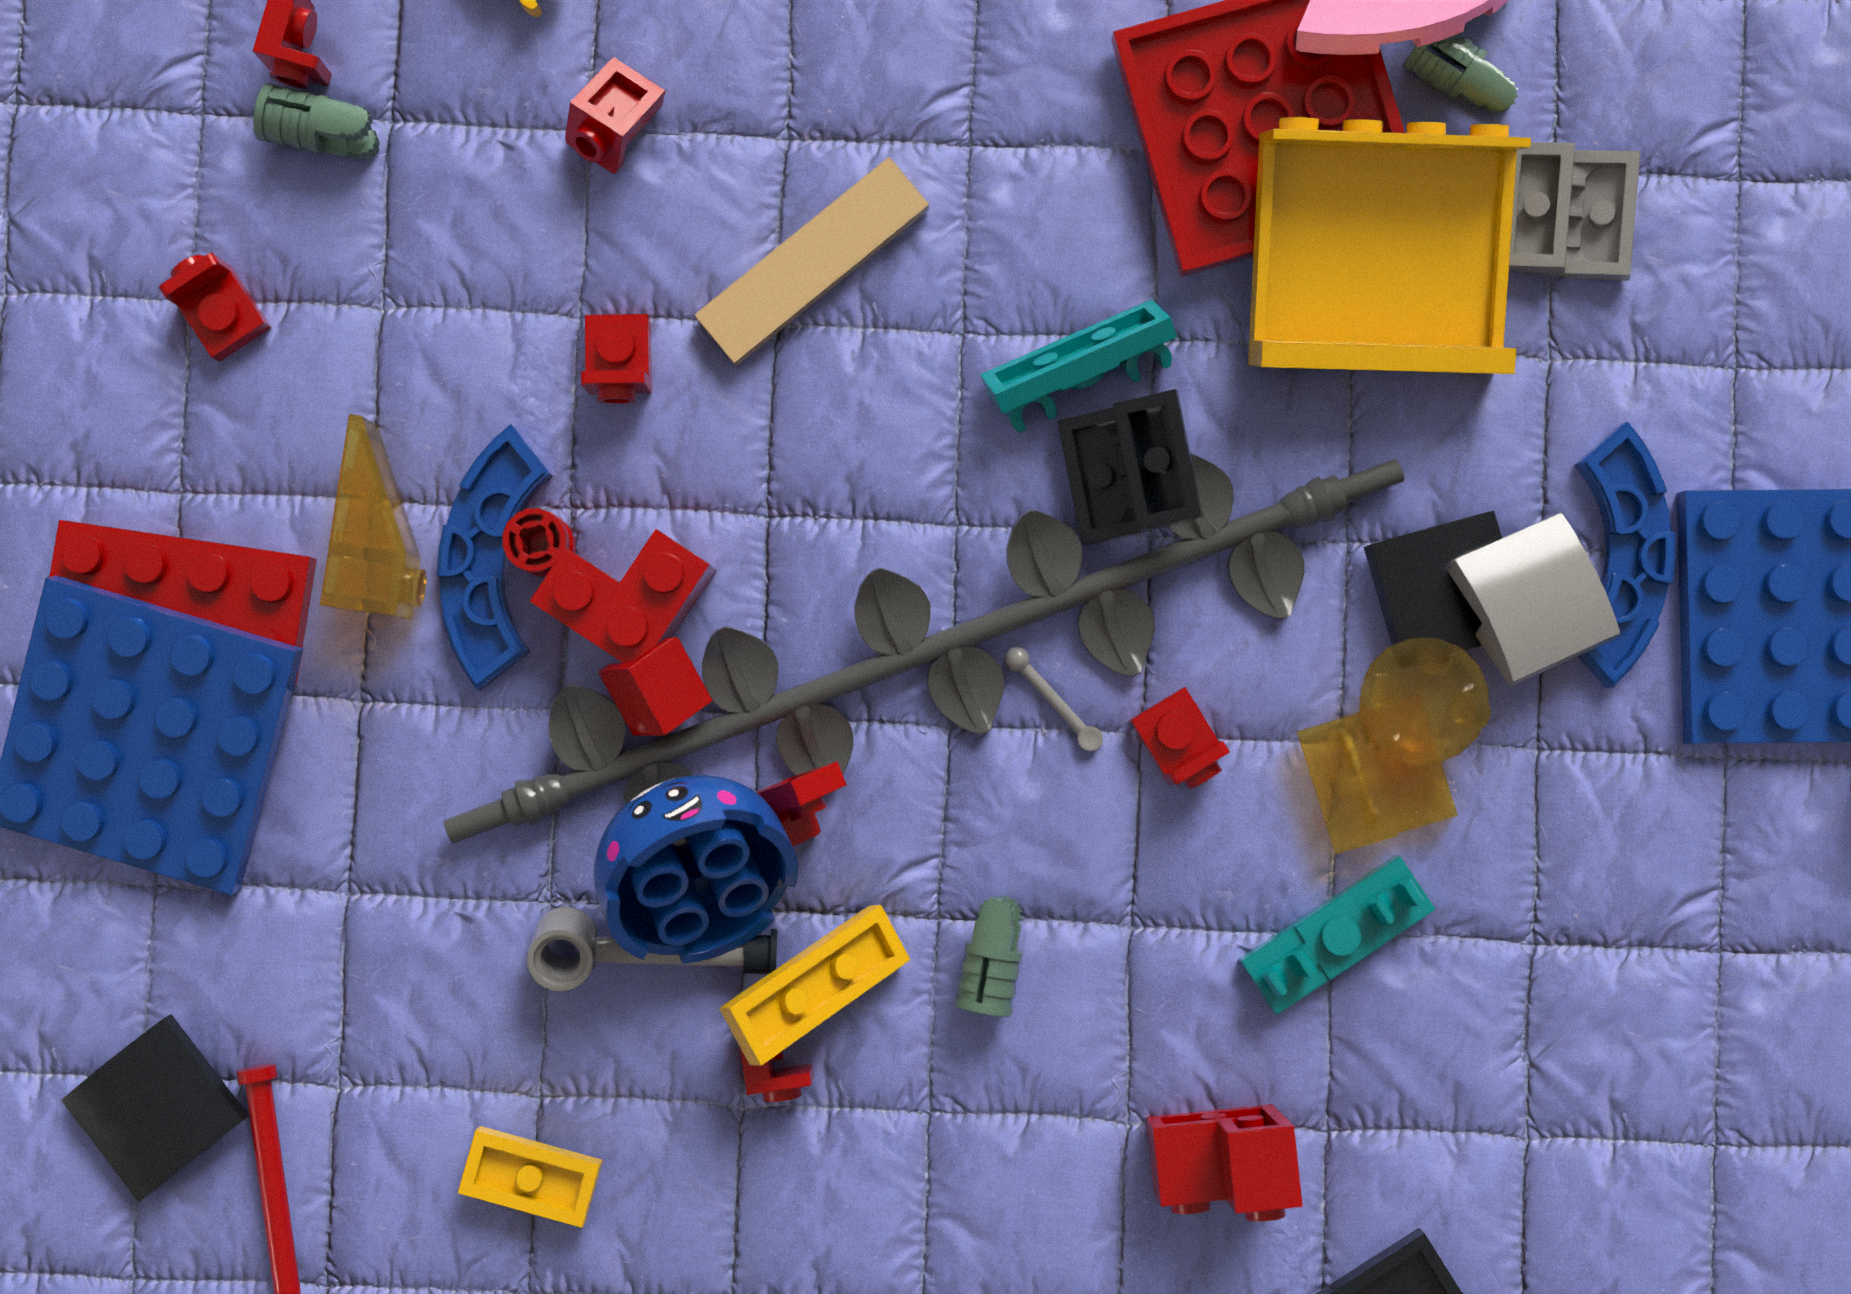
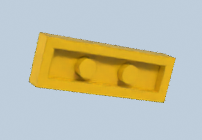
[719,905,910,1066]

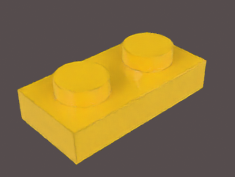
[458,1126,603,1228]

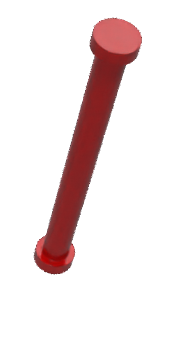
[236,1064,301,1294]

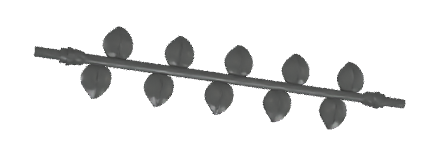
[444,453,1404,844]

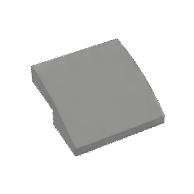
[1509,142,1640,281]
[1448,513,1620,687]

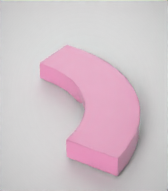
[1296,0,1508,55]

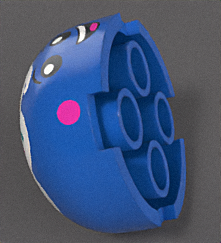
[594,775,798,964]

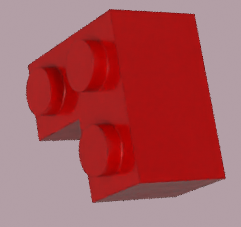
[529,529,717,663]
[1146,1104,1303,1222]

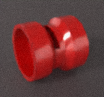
[502,508,576,577]

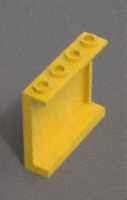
[1248,117,1531,374]

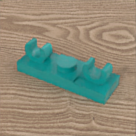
[980,299,1177,433]
[1238,855,1436,1015]

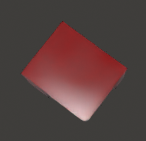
[598,637,713,736]

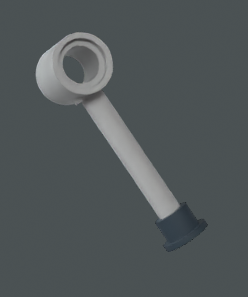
[527,907,777,991]

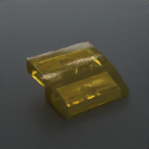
[1296,693,1458,854]

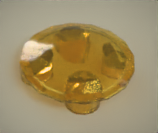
[1359,638,1491,766]

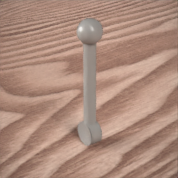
[1005,647,1103,751]

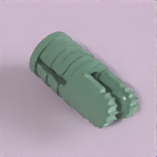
[1402,34,1519,113]
[253,83,380,160]
[954,896,1023,1017]

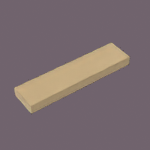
[694,157,929,367]

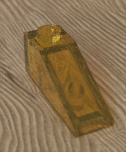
[320,414,427,620]

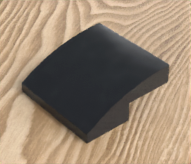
[1057,389,1203,545]
[1363,510,1502,669]
[61,1014,249,1202]

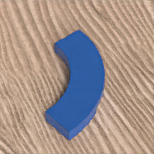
[1574,421,1676,688]
[437,424,553,691]

